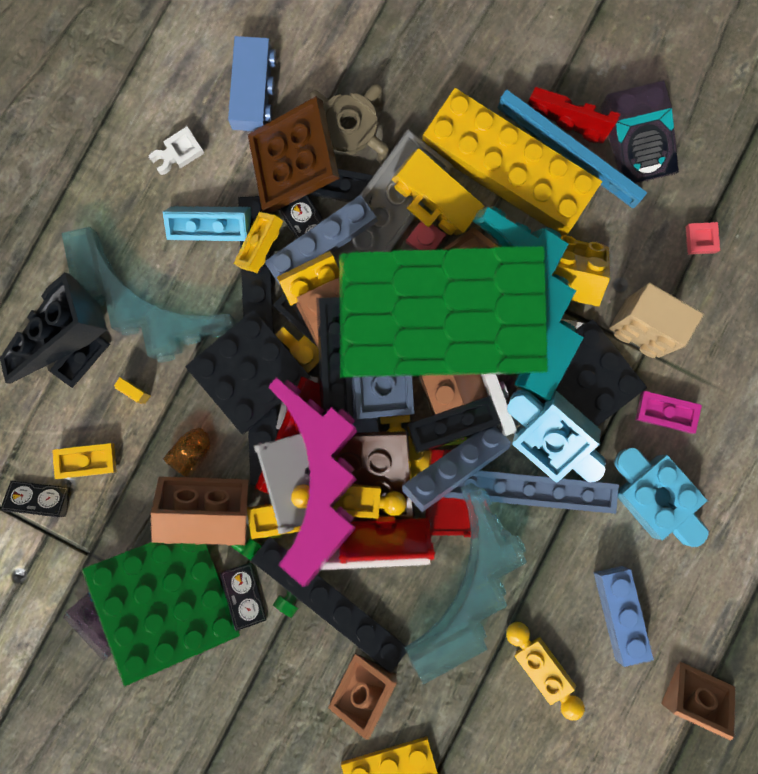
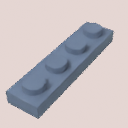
[265,195,378,286]
[402,427,511,512]

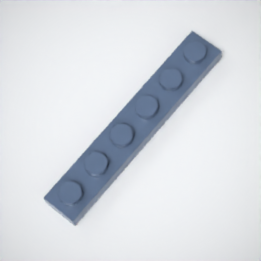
[444,470,619,514]

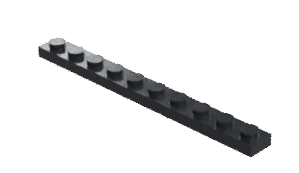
[238,196,279,485]

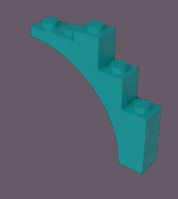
[473,206,584,401]

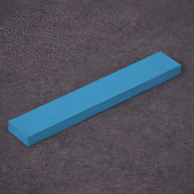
[497,90,647,208]

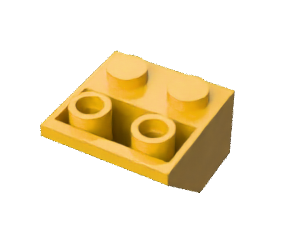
[552,235,610,307]

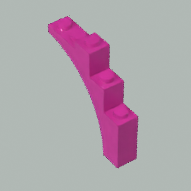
[269,378,357,586]

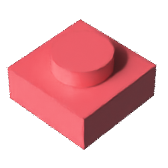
[406,221,446,250]
[685,222,720,255]

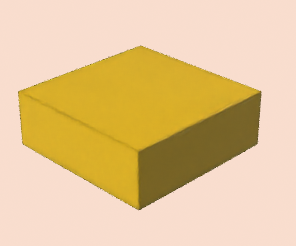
[114,377,151,404]

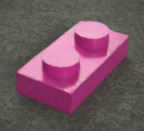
[635,391,702,434]

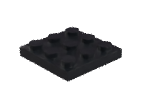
[185,310,311,435]
[545,319,647,426]

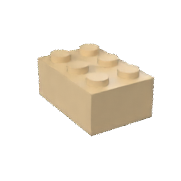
[609,283,704,358]

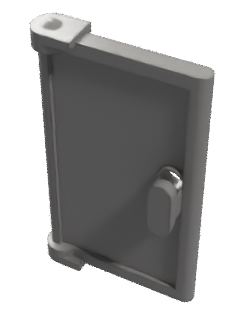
[254,433,310,534]

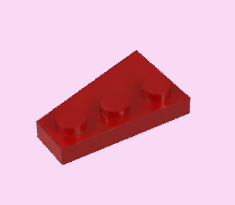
[528,87,621,144]

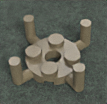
[309,84,389,164]

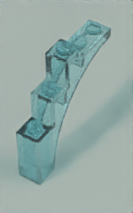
[61,227,235,362]
[404,483,527,685]

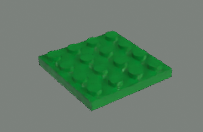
[81,542,240,687]

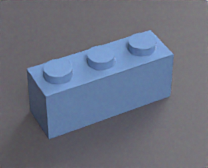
[228,36,276,131]
[594,566,654,667]

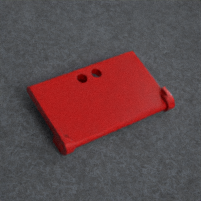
[425,450,479,538]
[339,516,436,564]

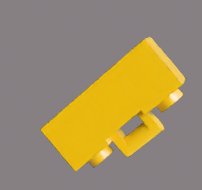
[391,148,484,235]

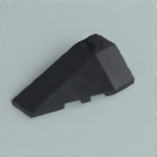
[0,273,107,384]

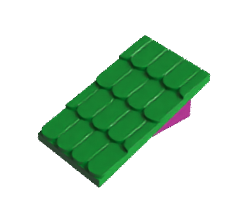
[339,246,548,378]

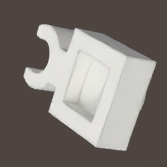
[149,127,204,175]

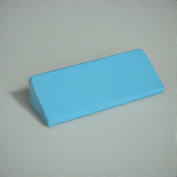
[163,206,251,241]

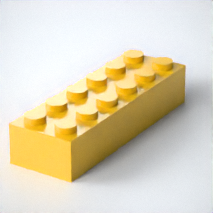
[422,88,603,236]

